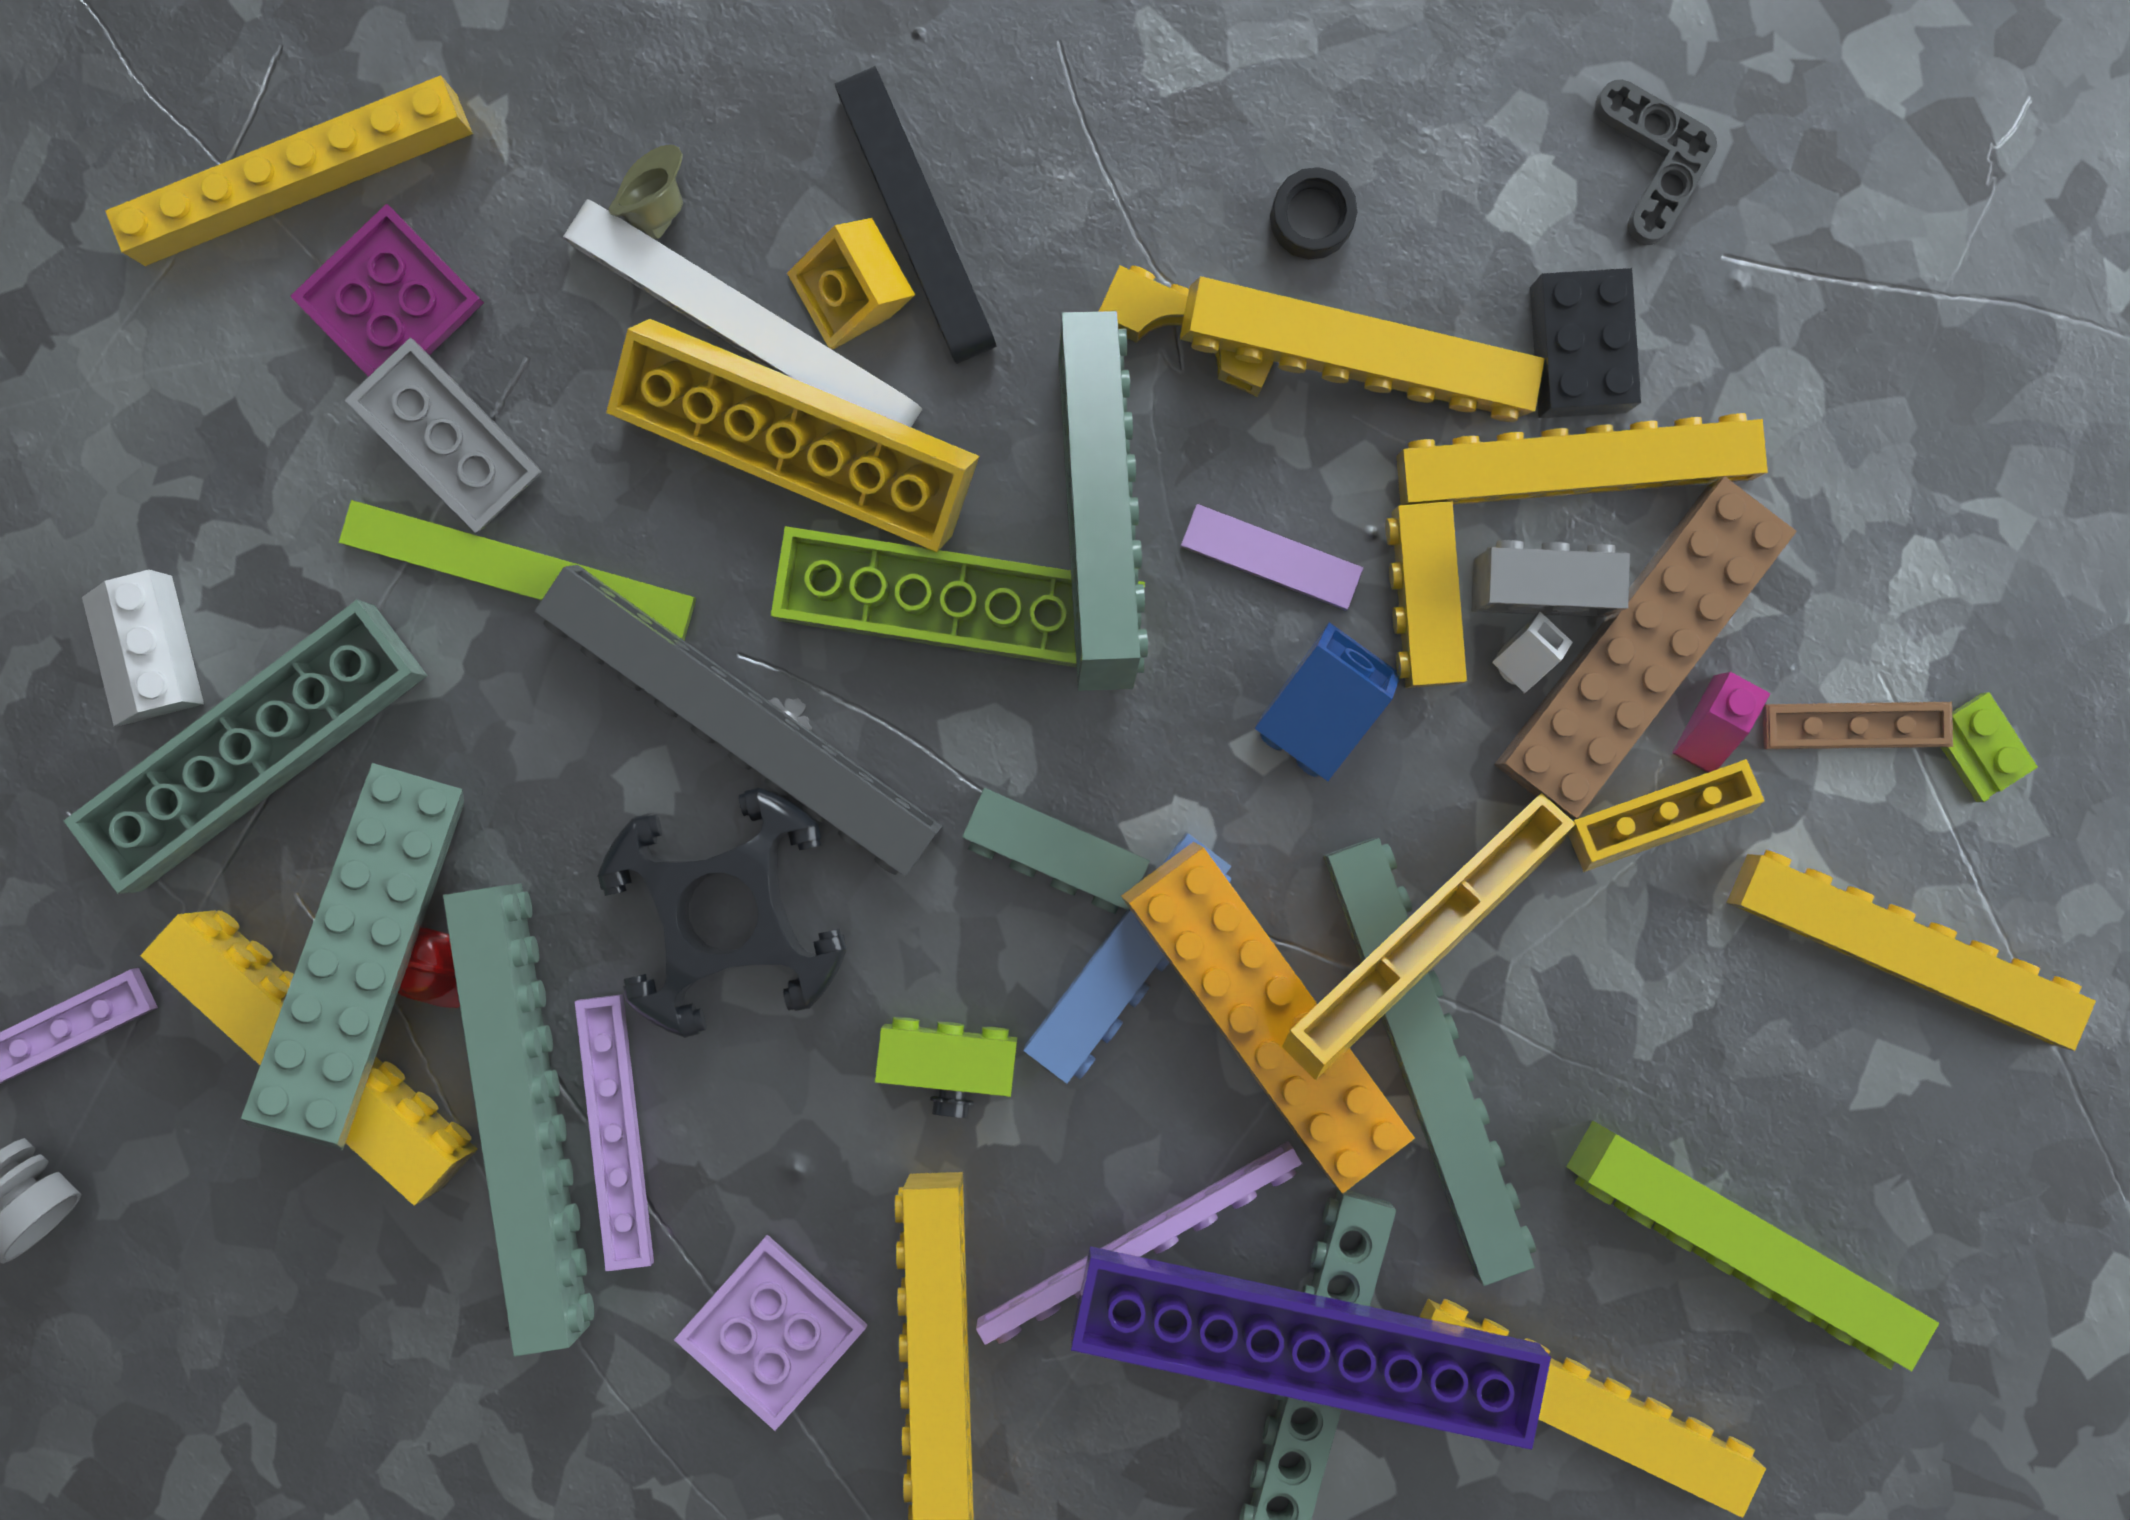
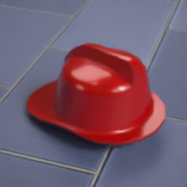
[398,928,460,1008]

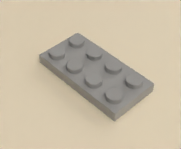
[345,338,542,533]

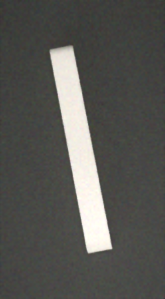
[563,199,922,427]

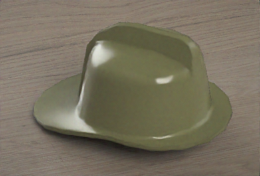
[608,144,683,239]

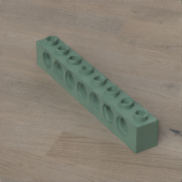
[1239,1189,1396,1520]

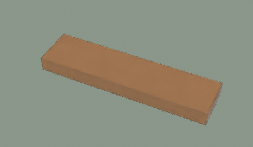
[1763,702,1953,749]

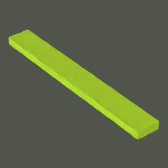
[338,500,696,641]

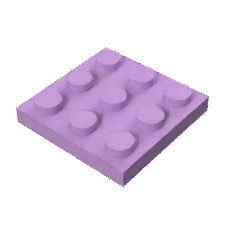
[674,1235,867,1431]

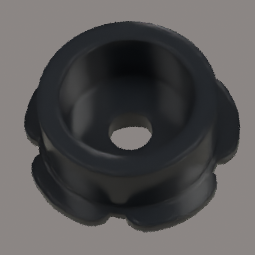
[930,1089,974,1118]

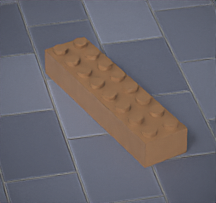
[1494,476,1797,819]

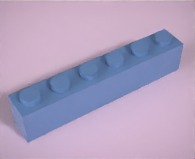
[1024,833,1232,1084]

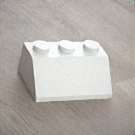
[82,570,204,726]

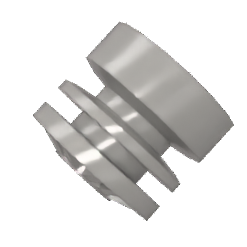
[0,1138,82,1264]

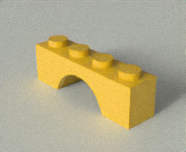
[1099,265,1274,397]

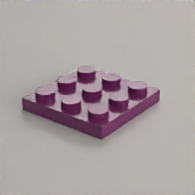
[290,203,484,377]

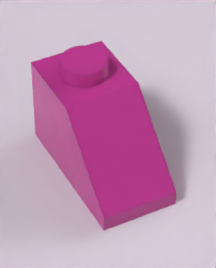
[1672,672,1771,773]

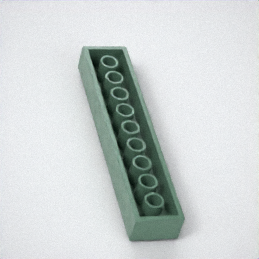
[443,883,594,1357]

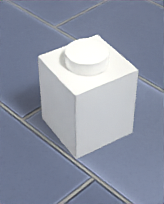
[1492,612,1573,693]

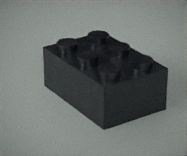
[1530,268,1641,418]

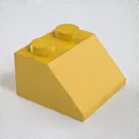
[787,218,915,349]

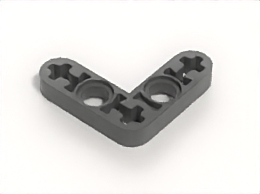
[1595,79,1717,245]

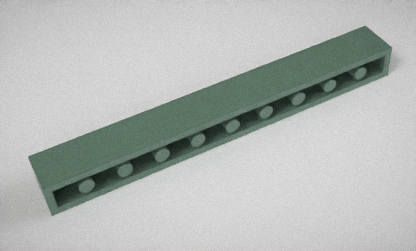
[1323,838,1536,1286]

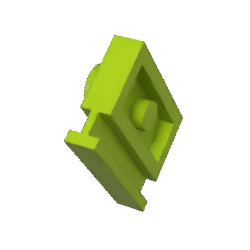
[1941,692,2038,802]

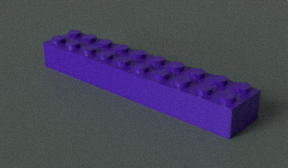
[1071,1246,1551,1450]

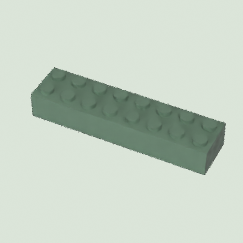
[1058,311,1148,691]
[63,600,428,894]
[241,763,464,1150]

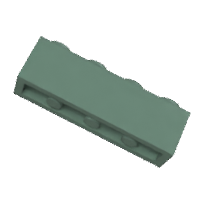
[962,788,1150,914]

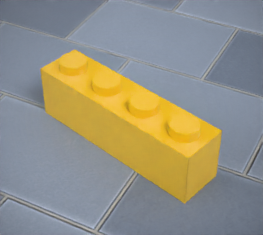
[1385,502,1467,688]
[1568,759,1765,872]

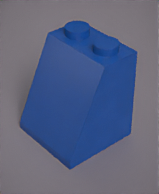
[1254,622,1399,781]

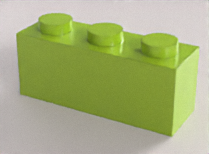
[875,1017,1017,1097]

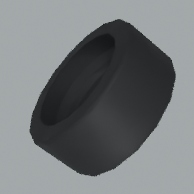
[1270,167,1358,260]

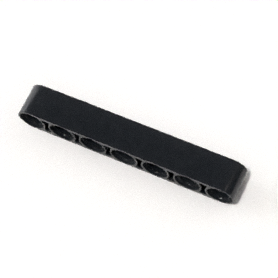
[834,66,997,364]

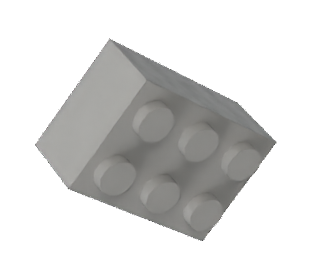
[1472,540,1630,617]

